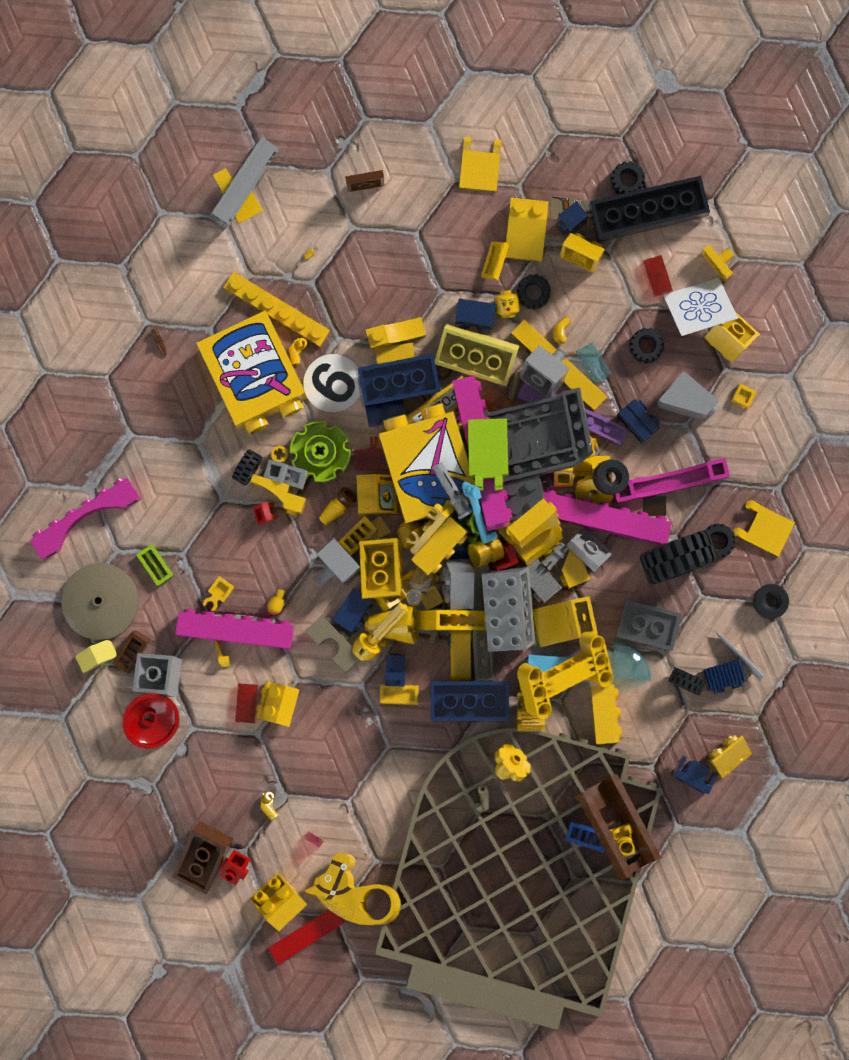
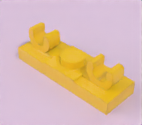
[406,503,454,555]

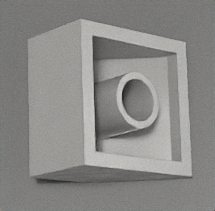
[132,653,182,697]

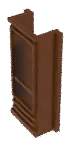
[575,774,662,880]

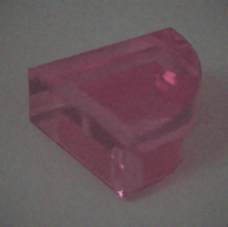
[304,831,324,848]

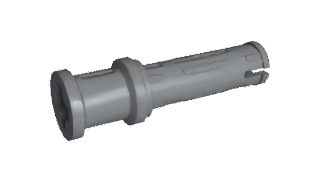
[432,462,473,519]

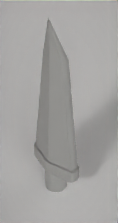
[714,630,765,680]

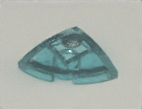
[613,640,651,680]

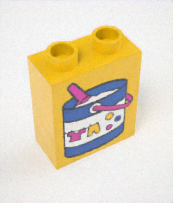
[196,310,307,435]

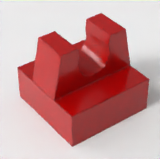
[252,501,278,526]

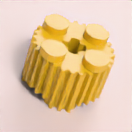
[517,693,545,732]

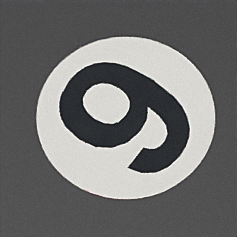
[304,354,360,412]

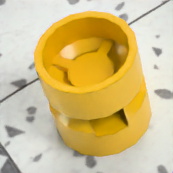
[468,537,504,568]

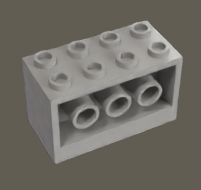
[482,567,535,652]

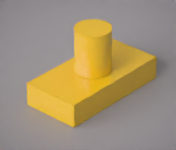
[701,244,734,281]

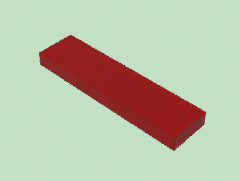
[268,910,344,965]

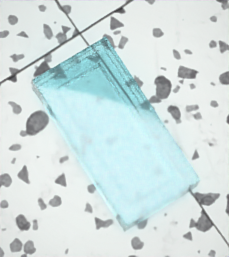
[576,341,612,384]

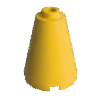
[365,606,419,644]

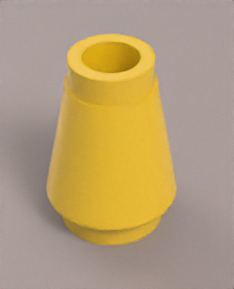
[319,497,347,526]

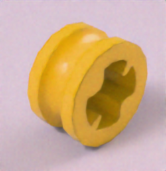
[271,446,288,463]

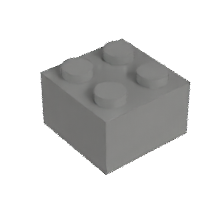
[442,559,474,610]

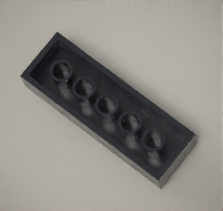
[589,175,710,243]

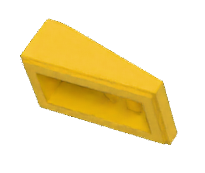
[338,516,378,556]

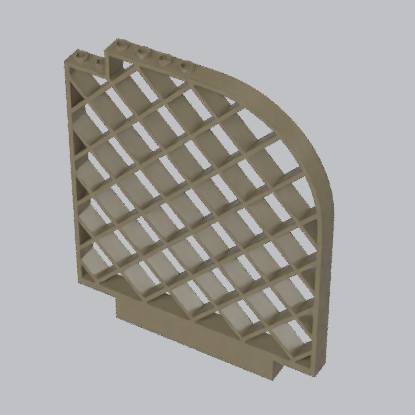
[375,728,662,1030]

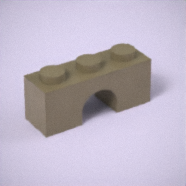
[305,615,361,673]

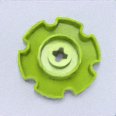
[290,421,351,483]

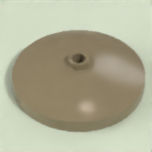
[61,563,139,640]

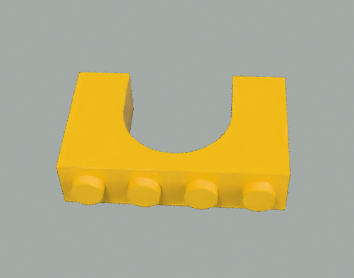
[507,499,563,567]

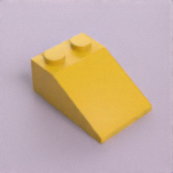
[505,198,549,262]
[560,233,605,273]
[359,538,403,599]

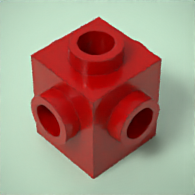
[219,850,251,885]

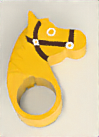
[305,852,401,925]

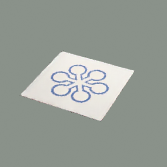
[663,278,738,336]

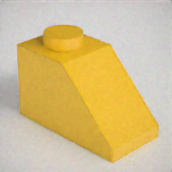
[559,549,590,589]

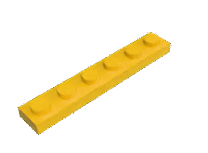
[223,271,330,347]

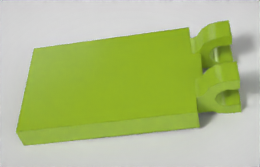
[468,418,508,491]

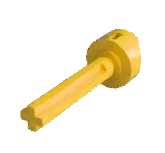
[352,602,408,661]

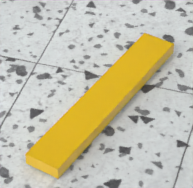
[511,319,607,411]

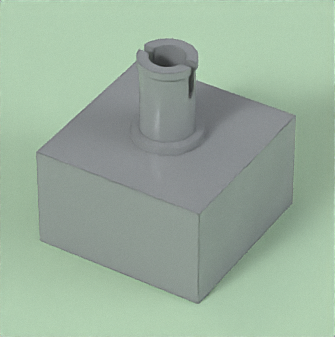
[519,345,569,398]
[312,539,361,587]

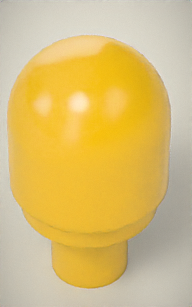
[267,588,285,615]

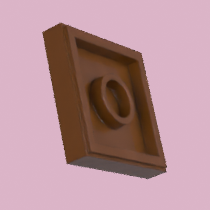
[345,170,385,192]

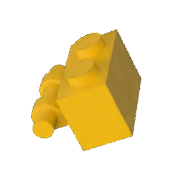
[256,681,299,727]

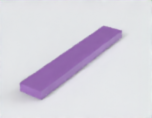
[517,382,628,446]

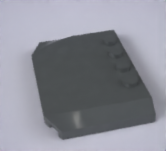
[483,388,593,483]

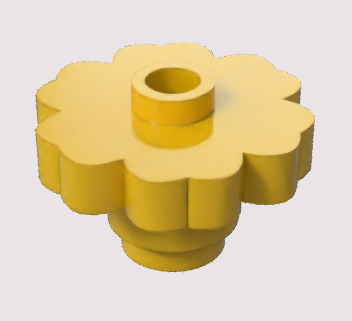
[495,744,531,781]

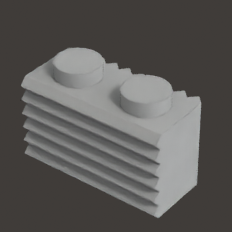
[529,559,562,603]

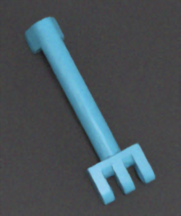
[462,482,497,543]

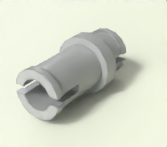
[541,541,569,571]

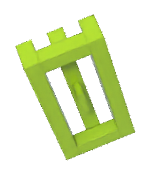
[136,544,174,587]

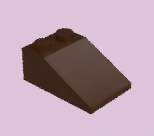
[172,821,234,895]

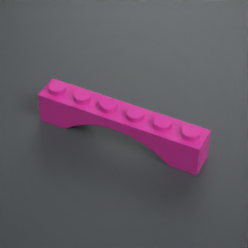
[613,458,730,505]
[30,478,141,561]

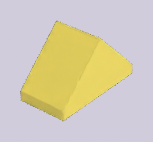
[75,639,118,673]

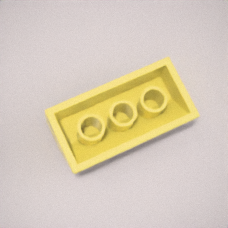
[435,324,519,386]

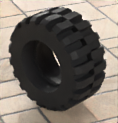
[640,530,718,585]

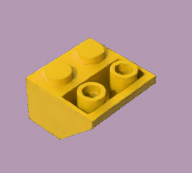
[250,872,307,931]

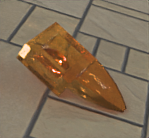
[482,386,516,411]

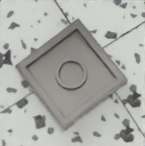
[567,527,613,572]

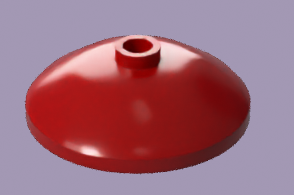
[122,693,180,749]

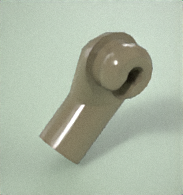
[475,785,489,813]

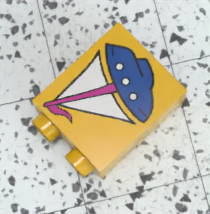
[379,403,480,523]

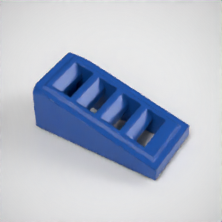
[566,821,605,852]

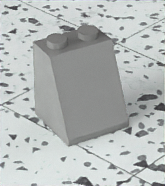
[655,371,719,421]

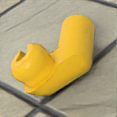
[553,316,572,345]
[289,338,307,365]
[260,792,279,821]

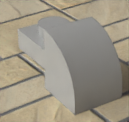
[264,459,308,490]

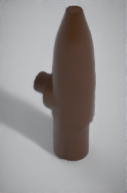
[151,328,167,356]

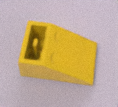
[533,596,598,647]
[706,735,752,779]

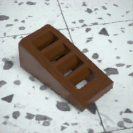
[113,630,151,674]

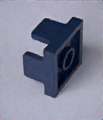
[670,755,718,795]

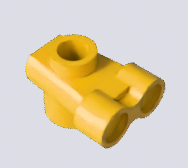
[610,823,636,857]

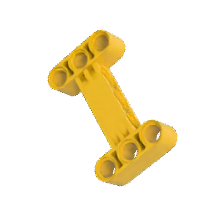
[517,631,613,720]

